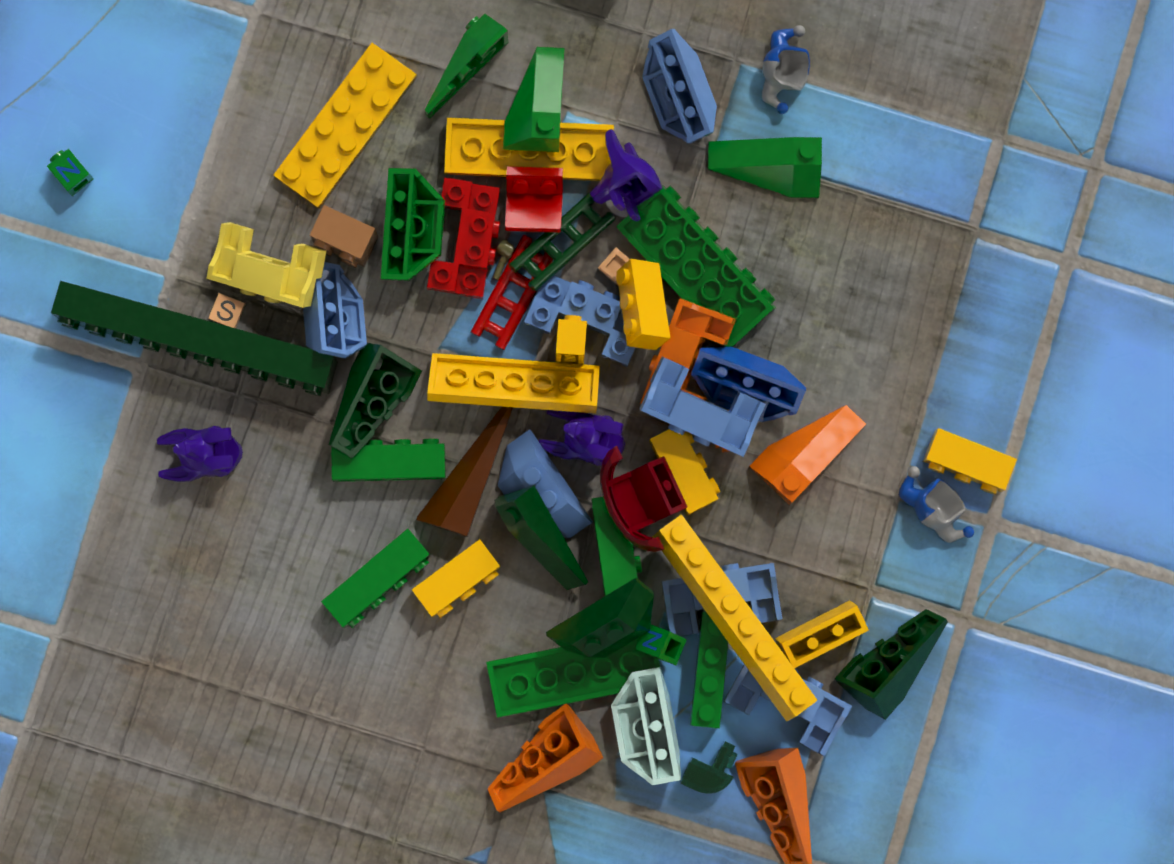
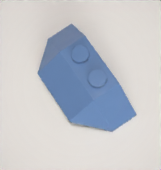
[642,29,717,143]
[303,262,367,358]
[498,430,593,538]

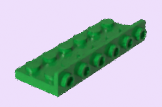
[616,185,776,347]

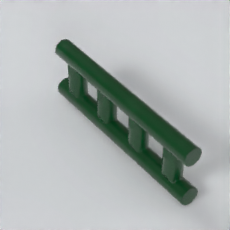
[509,193,616,292]

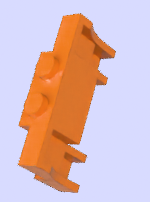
[640,299,736,404]

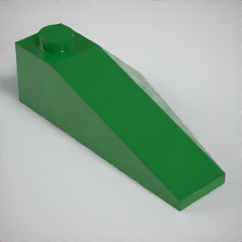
[425,14,509,119]
[503,47,565,152]
[708,137,822,198]

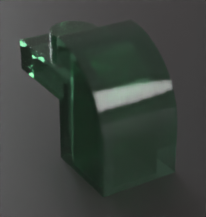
[680,741,737,794]

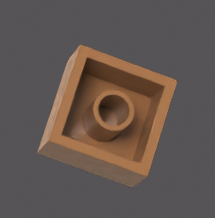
[310,205,378,268]

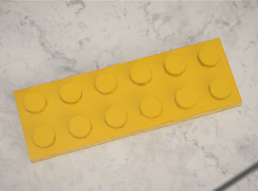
[273,42,417,209]
[444,118,614,181]
[427,353,600,414]

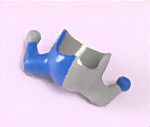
[762,25,810,114]
[898,466,974,543]

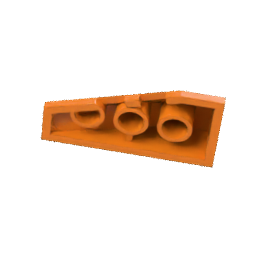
[749,405,866,505]
[488,704,603,812]
[735,748,812,864]

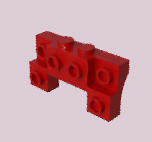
[427,177,500,299]

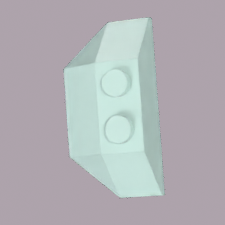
[611,667,681,785]

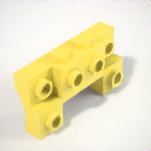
[206,222,326,308]

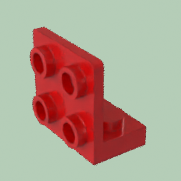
[505,166,563,233]

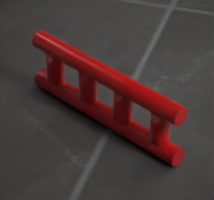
[470,235,553,350]

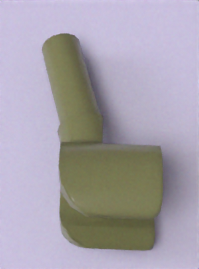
[492,240,515,280]

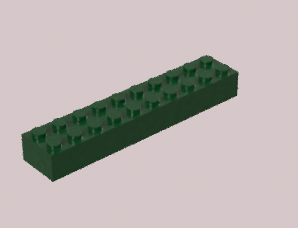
[51,281,338,397]

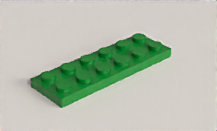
[486,638,661,718]

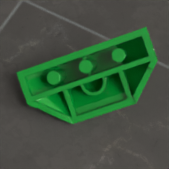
[381,168,445,281]

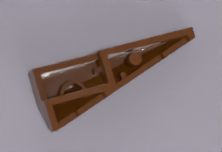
[416,407,513,537]

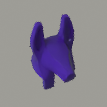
[590,129,663,222]
[539,410,625,466]
[157,426,243,482]

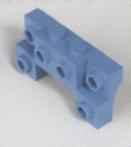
[524,276,636,367]
[639,356,766,457]
[661,563,782,636]
[724,664,852,756]

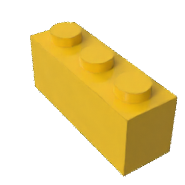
[616,259,670,350]
[556,315,587,364]
[923,428,1017,495]
[649,429,720,516]
[411,539,501,618]
[775,600,869,668]

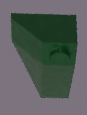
[328,343,422,458]
[494,485,588,590]
[835,609,948,720]

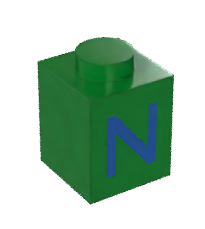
[47,148,94,196]
[635,625,687,666]

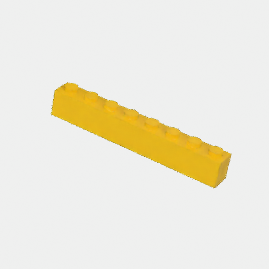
[652,514,818,722]

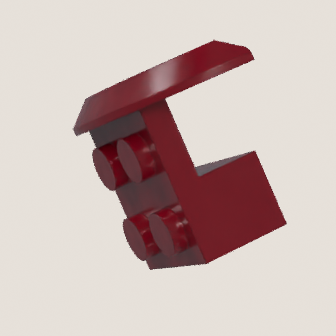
[600,446,688,552]

